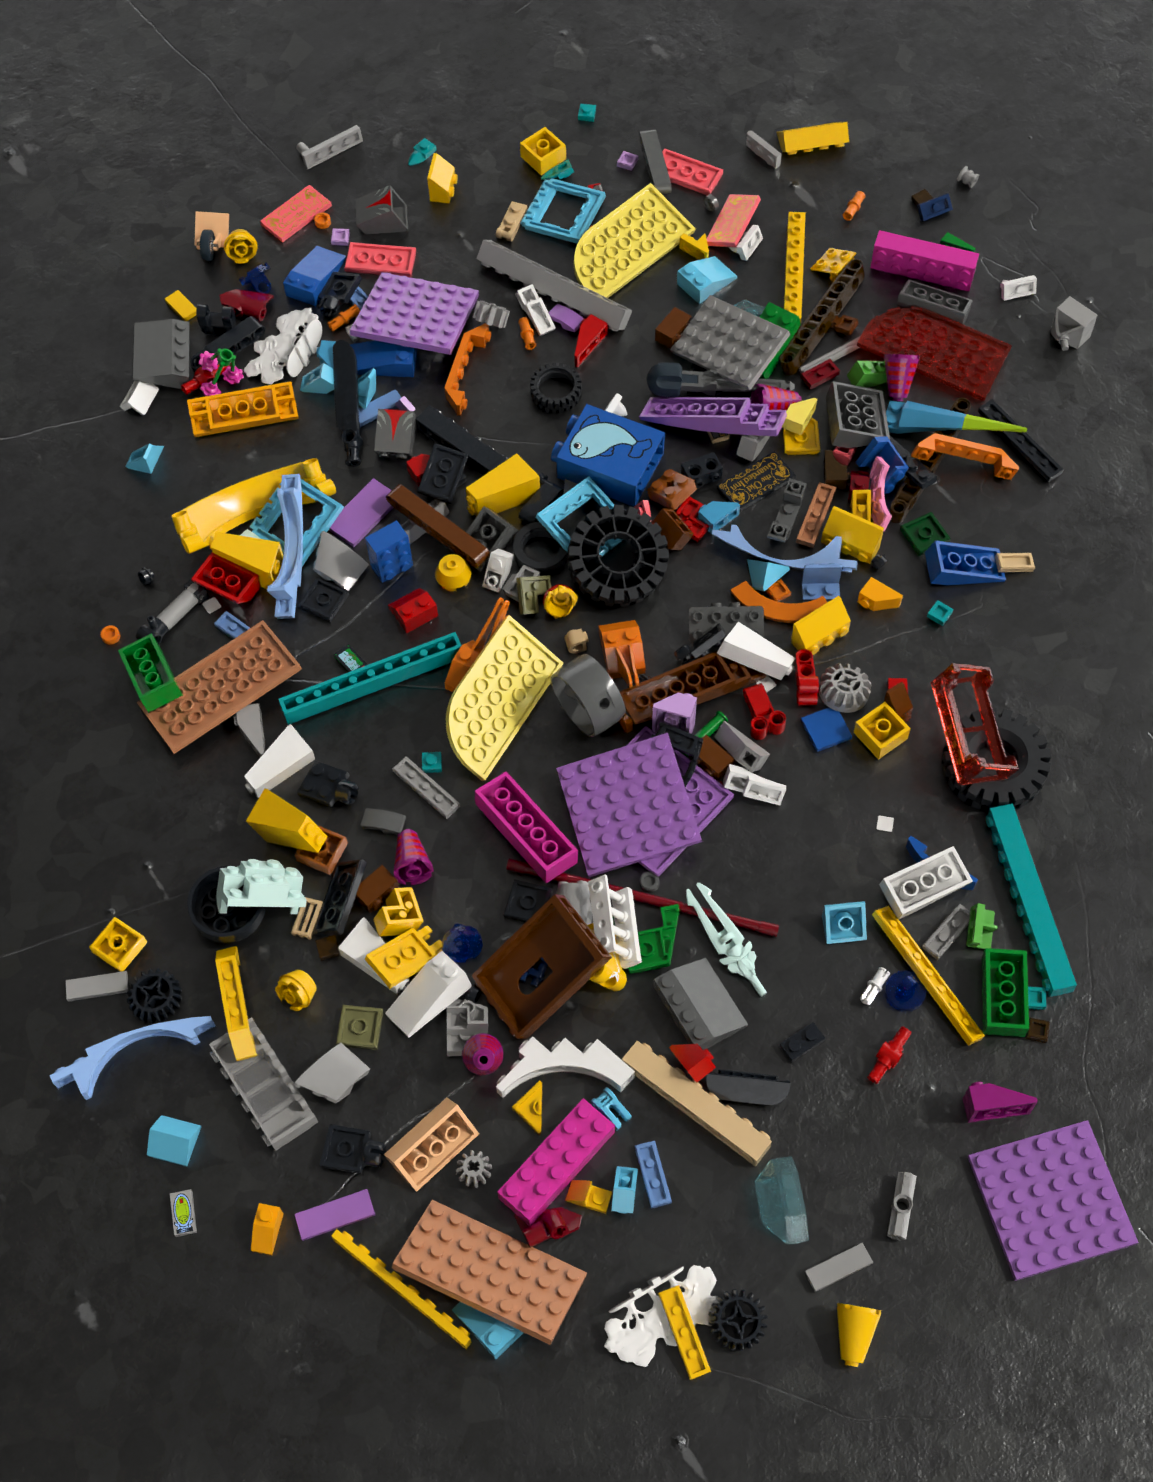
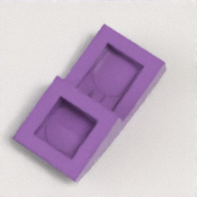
[548,304,584,332]

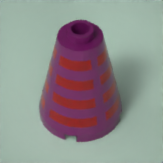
[884,354,919,401]
[751,384,802,410]
[394,829,434,885]
[462,1033,504,1075]

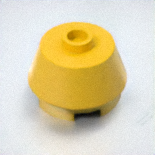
[224,229,258,264]
[435,554,471,591]
[275,970,316,1011]

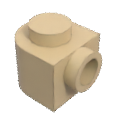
[564,629,589,654]

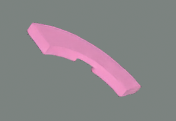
[869,456,892,532]

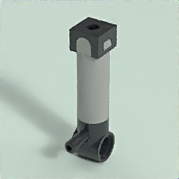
[136,579,209,644]

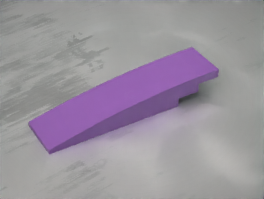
[639,397,787,436]

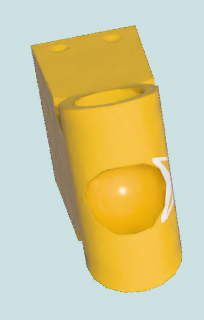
[587,923,627,991]

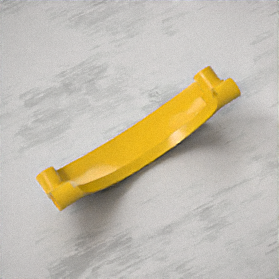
[171,458,336,554]

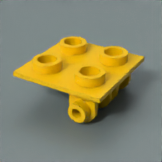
[810,248,857,282]

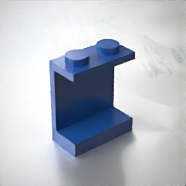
[856,436,909,493]

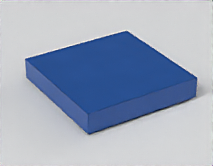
[801,707,852,752]

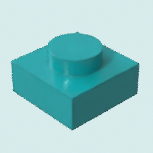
[578,104,596,122]
[927,600,953,626]
[422,752,442,773]
[1028,987,1046,1010]

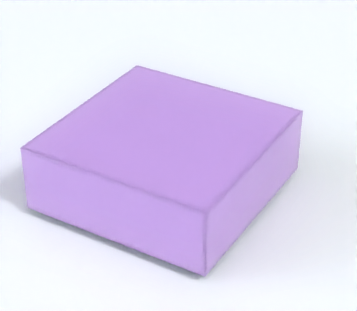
[617,151,638,171]
[331,228,350,246]
[395,396,415,411]

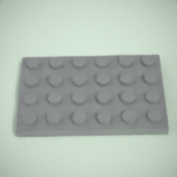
[670,295,790,390]

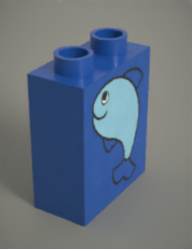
[551,404,665,507]

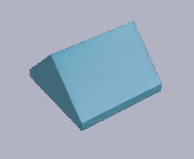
[822,901,867,944]
[147,1115,201,1166]

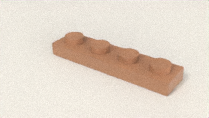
[796,482,836,548]

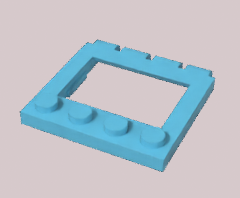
[520,178,606,244]
[249,474,344,566]
[536,476,623,556]

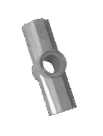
[887,1172,917,1240]

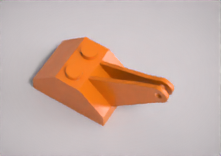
[445,597,510,692]
[598,620,646,687]

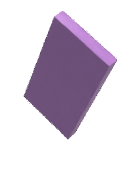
[329,478,394,547]

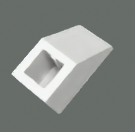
[482,549,515,592]

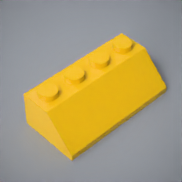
[777,122,849,155]

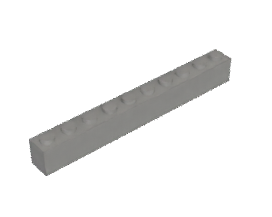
[476,240,632,332]

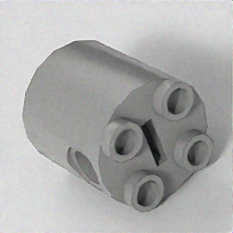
[556,880,593,925]

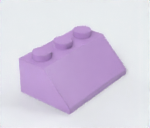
[652,693,697,734]

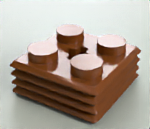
[646,469,697,510]
[295,825,348,875]

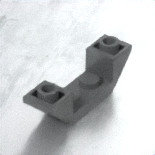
[767,478,807,543]

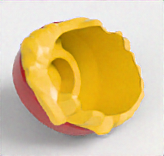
[543,584,578,619]

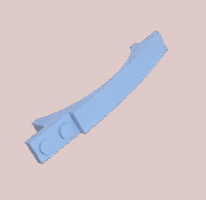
[267,474,303,619]
[712,524,858,573]
[49,1016,215,1100]

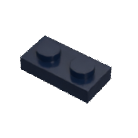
[917,193,953,221]

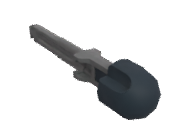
[646,362,795,397]

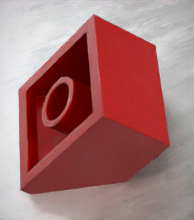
[388,588,438,633]

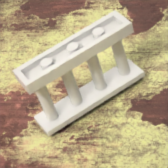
[588,875,642,969]

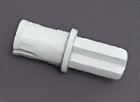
[860,967,890,1005]

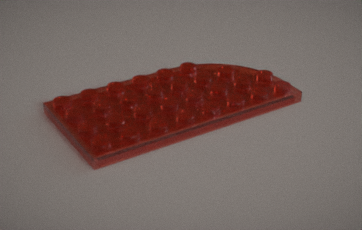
[857,306,1012,402]

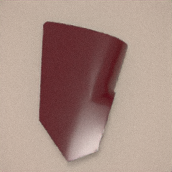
[219,289,274,321]
[514,1207,582,1248]

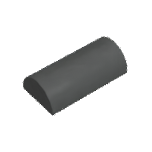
[897,280,973,327]

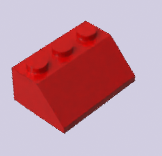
[191,552,261,604]

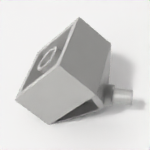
[1050,296,1097,351]

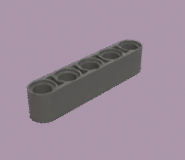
[639,129,672,195]

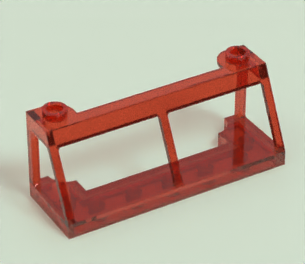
[931,663,1019,785]

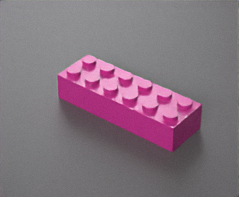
[870,230,979,291]
[475,772,578,883]
[498,1098,615,1226]

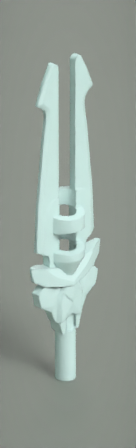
[686,883,767,997]

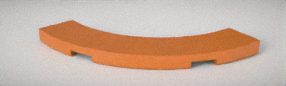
[730,581,827,623]

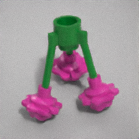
[199,348,244,396]

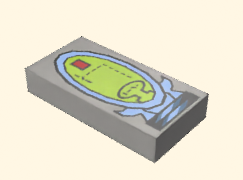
[170,1189,197,1237]

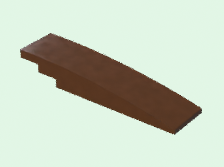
[619,651,767,724]

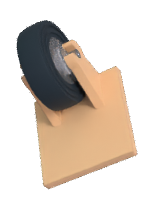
[194,211,229,261]

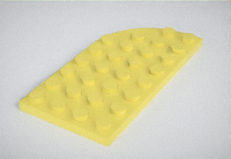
[573,183,696,298]
[446,615,564,781]

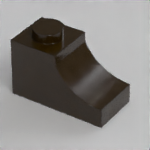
[823,450,850,490]

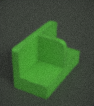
[966,903,998,950]

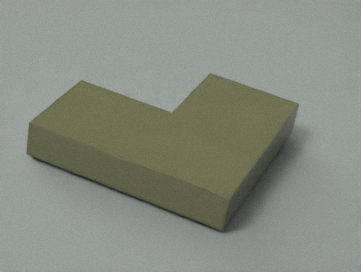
[516,576,552,615]

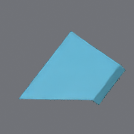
[358,368,376,409]
[125,443,164,474]
[747,559,790,591]

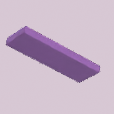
[295,1189,375,1241]

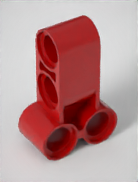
[795,649,819,706]
[743,683,786,740]

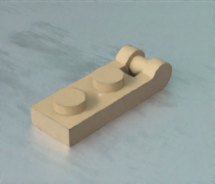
[496,201,528,242]

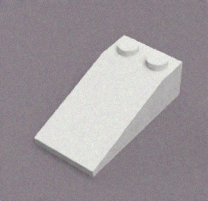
[879,846,973,919]
[385,951,472,1038]

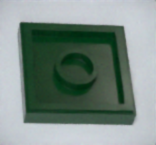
[900,512,951,556]

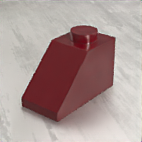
[848,471,869,502]

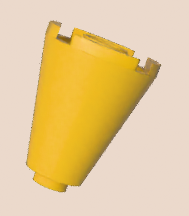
[837,1303,881,1367]

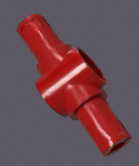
[181,364,229,395]
[867,1026,911,1084]

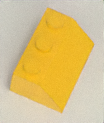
[821,506,884,564]
[791,596,851,655]

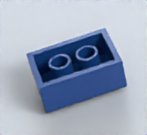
[365,520,413,583]

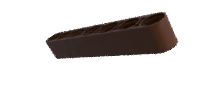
[386,484,490,568]

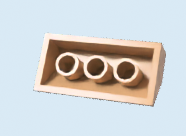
[384,1097,479,1192]

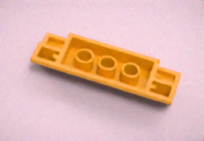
[187,381,299,437]

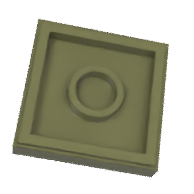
[336,1005,383,1050]

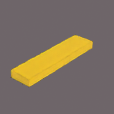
[658,1285,711,1380]

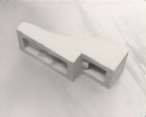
[515,284,556,337]
[723,764,786,805]

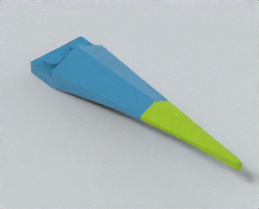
[886,400,1027,434]

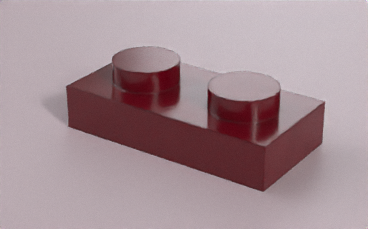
[801,359,840,390]

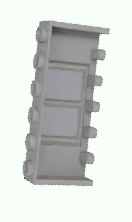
[209,1017,318,1151]

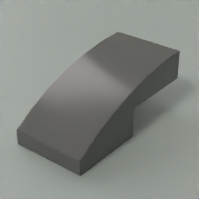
[360,808,406,834]

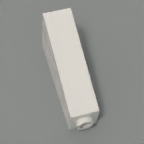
[717,622,795,680]
[244,724,315,798]
[338,917,410,995]

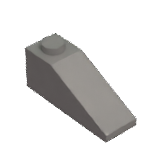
[233,703,266,758]

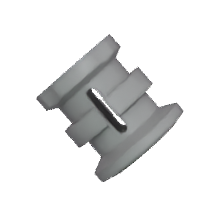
[957,166,979,188]

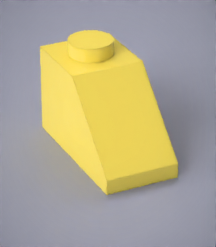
[782,398,817,435]

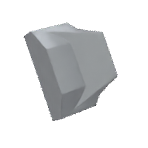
[502,565,540,602]

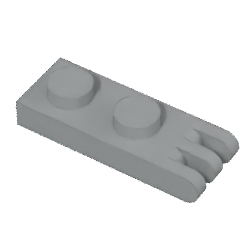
[746,131,781,169]

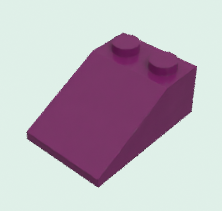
[962,1082,1038,1123]

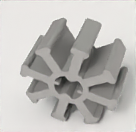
[472,300,510,328]

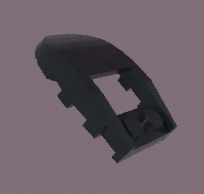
[650,722,703,788]

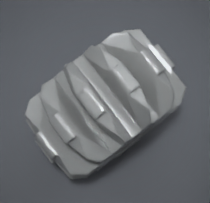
[456,1150,492,1188]

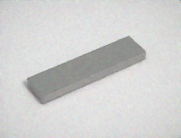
[392,757,460,819]

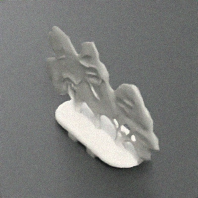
[244,308,322,385]
[604,1265,726,1367]

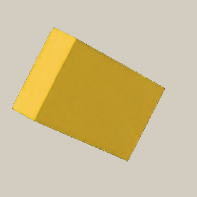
[165,290,197,321]

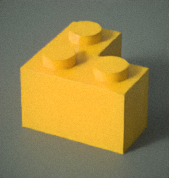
[373,887,424,937]

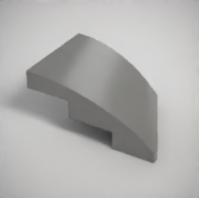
[313,531,369,591]
[447,999,488,1056]
[294,1043,370,1103]

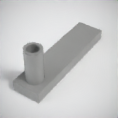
[296,125,363,169]

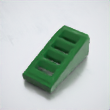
[940,232,976,252]

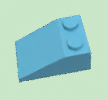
[677,256,737,304]
[452,1302,524,1359]

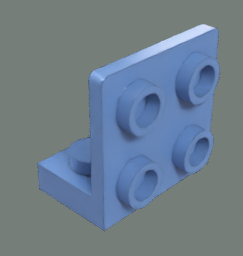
[801,563,842,603]

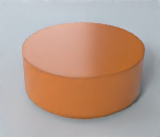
[314,212,331,229]
[100,625,120,645]

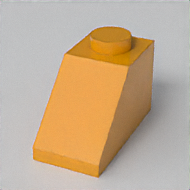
[857,577,903,611]
[251,1203,284,1256]

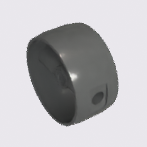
[551,654,626,737]

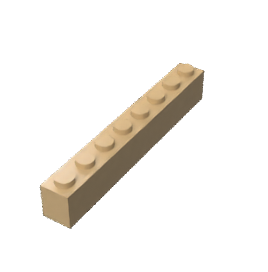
[622,1041,772,1167]

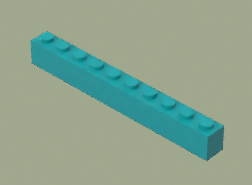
[278,632,462,725]
[986,803,1077,997]

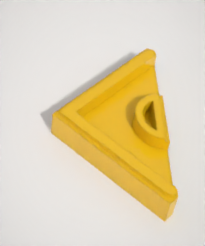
[512,1080,542,1135]

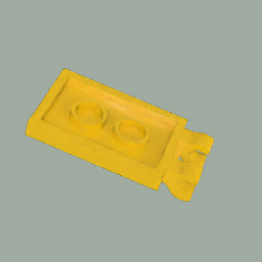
[365,925,445,989]

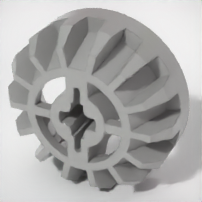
[819,664,871,713]

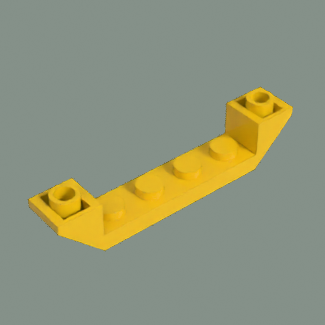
[215,946,257,1061]

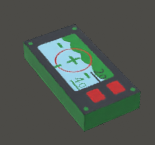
[333,644,367,672]

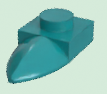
[408,138,437,166]
[541,159,574,180]

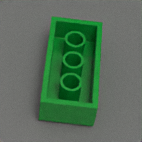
[759,302,801,379]
[118,633,183,713]
[982,948,1029,1037]

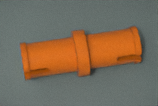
[843,191,865,221]
[327,304,360,332]
[518,317,536,350]

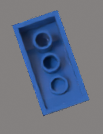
[283,246,347,306]
[350,340,417,377]
[925,541,1006,585]

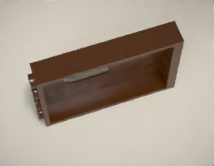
[471,894,612,1039]

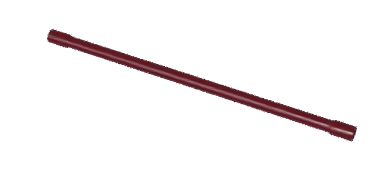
[506,858,779,937]

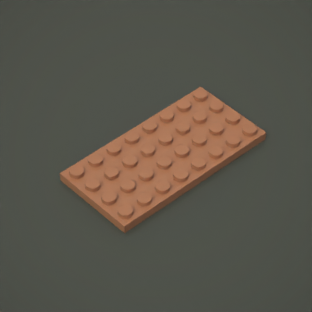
[137,620,302,754]
[392,1200,587,1345]

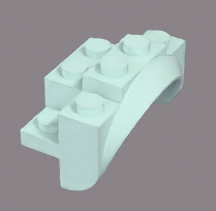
[217,859,307,914]

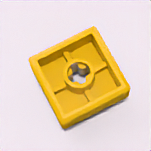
[89,917,147,972]

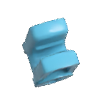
[590,1087,632,1131]

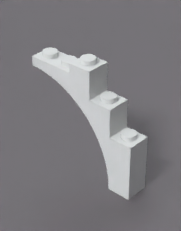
[496,1037,635,1098]

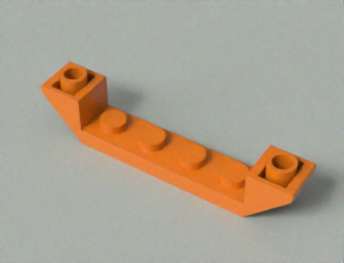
[444,323,491,416]
[911,433,1019,480]

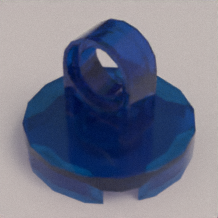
[239,262,271,294]
[442,923,483,963]
[885,971,927,1011]

